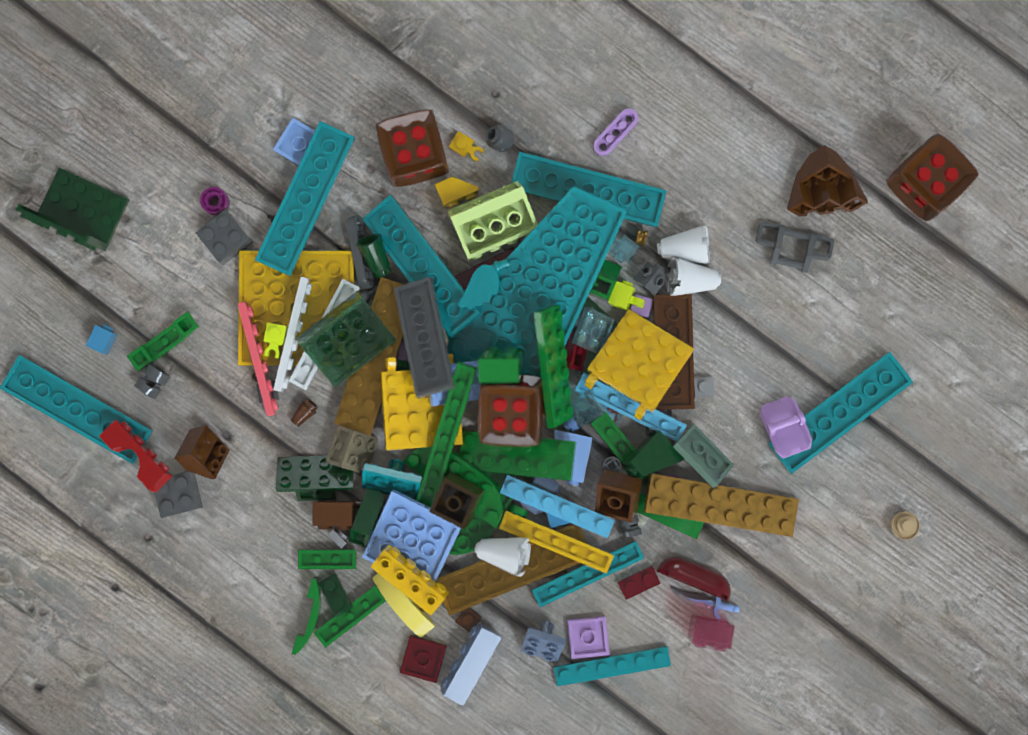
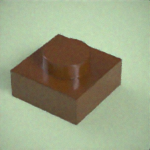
[455,608,482,633]

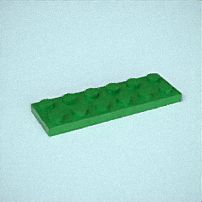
[534,305,573,428]
[460,431,577,481]

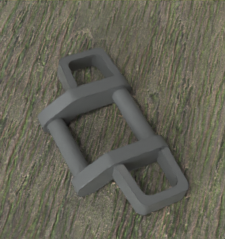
[756,222,834,273]

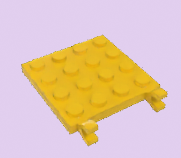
[584,309,694,421]
[380,354,463,450]

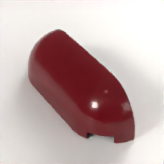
[657,557,731,601]

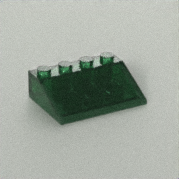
[296,290,396,387]

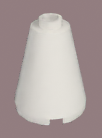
[657,225,710,264]
[666,257,721,296]
[475,538,531,577]

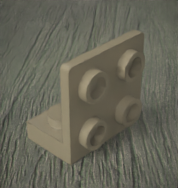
[325,425,378,473]

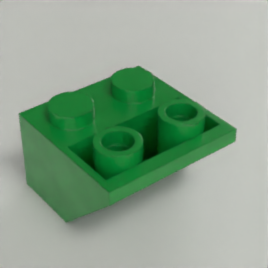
[589,260,622,302]

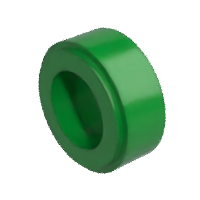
[508,504,528,518]

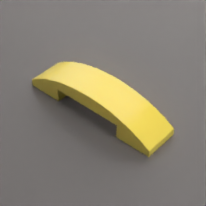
[372,574,436,638]

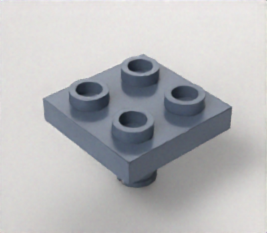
[520,621,566,662]

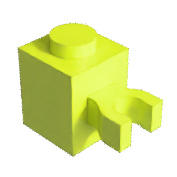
[608,280,645,312]
[263,322,288,359]

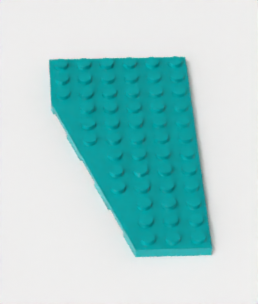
[445,186,628,378]

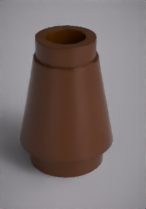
[290,398,318,427]

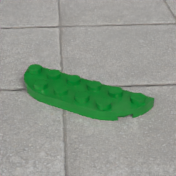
[403,447,504,528]
[449,473,515,555]

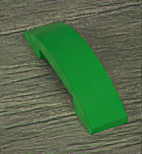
[127,311,199,372]
[637,493,704,539]
[292,577,322,655]

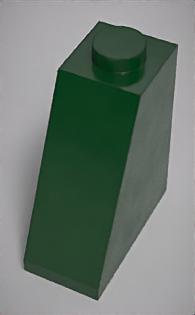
[623,430,684,478]
[349,488,386,548]

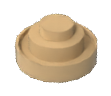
[890,511,920,540]

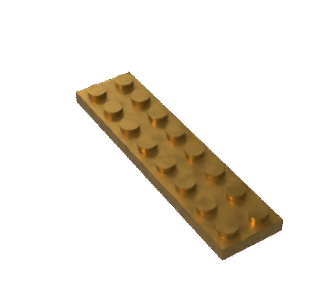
[334,277,404,436]
[643,473,799,537]
[436,524,587,616]

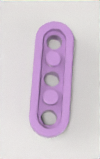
[593,109,638,157]

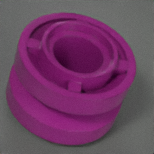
[200,187,230,216]

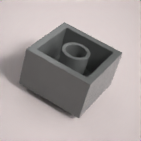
[196,209,253,265]
[154,471,203,518]

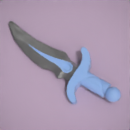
[670,586,740,619]

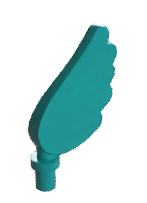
[458,259,509,310]

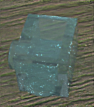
[611,235,640,264]

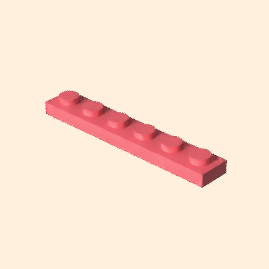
[238,302,279,416]

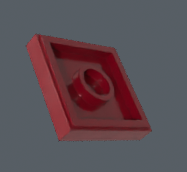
[400,635,447,683]

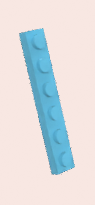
[575,372,687,441]
[500,475,615,538]

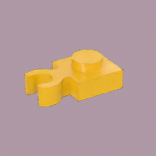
[448,131,484,162]

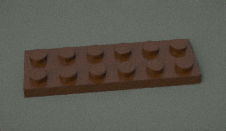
[653,294,695,410]

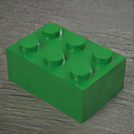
[478,347,524,383]

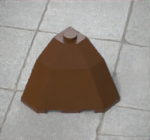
[787,145,868,217]

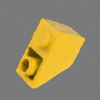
[435,177,479,209]

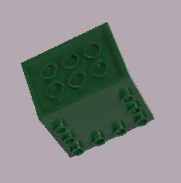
[15,168,130,252]

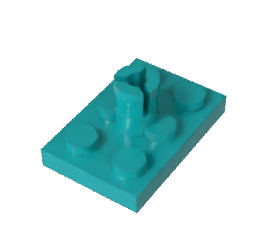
[362,458,422,500]

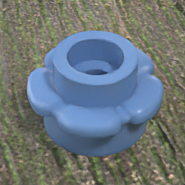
[563,417,580,433]

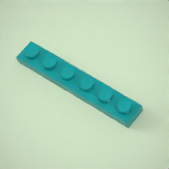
[532,540,644,608]
[554,646,671,687]

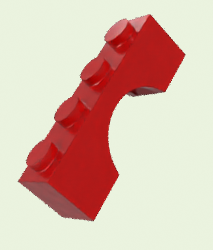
[99,420,172,492]

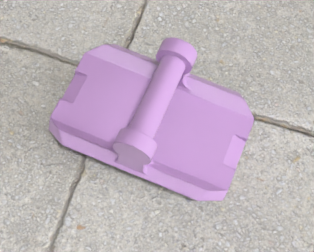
[760,396,812,458]

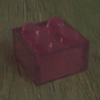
[688,615,735,651]

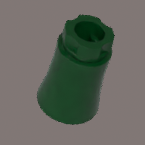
[356,234,391,278]

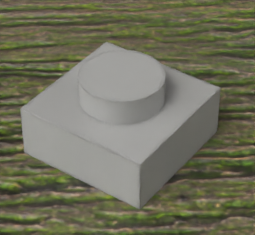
[694,377,714,398]
[328,529,349,549]

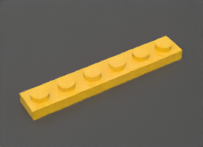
[499,511,614,574]

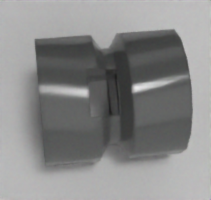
[134,363,171,399]

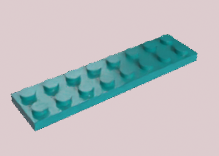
[255,121,355,277]
[511,152,667,228]
[362,194,482,338]
[767,352,913,474]
[0,355,153,464]

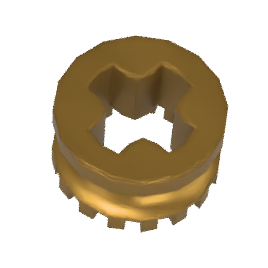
[635,228,648,247]

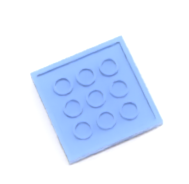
[362,489,461,582]

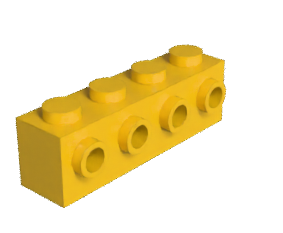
[370,544,448,616]

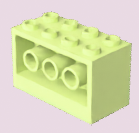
[447,181,538,260]

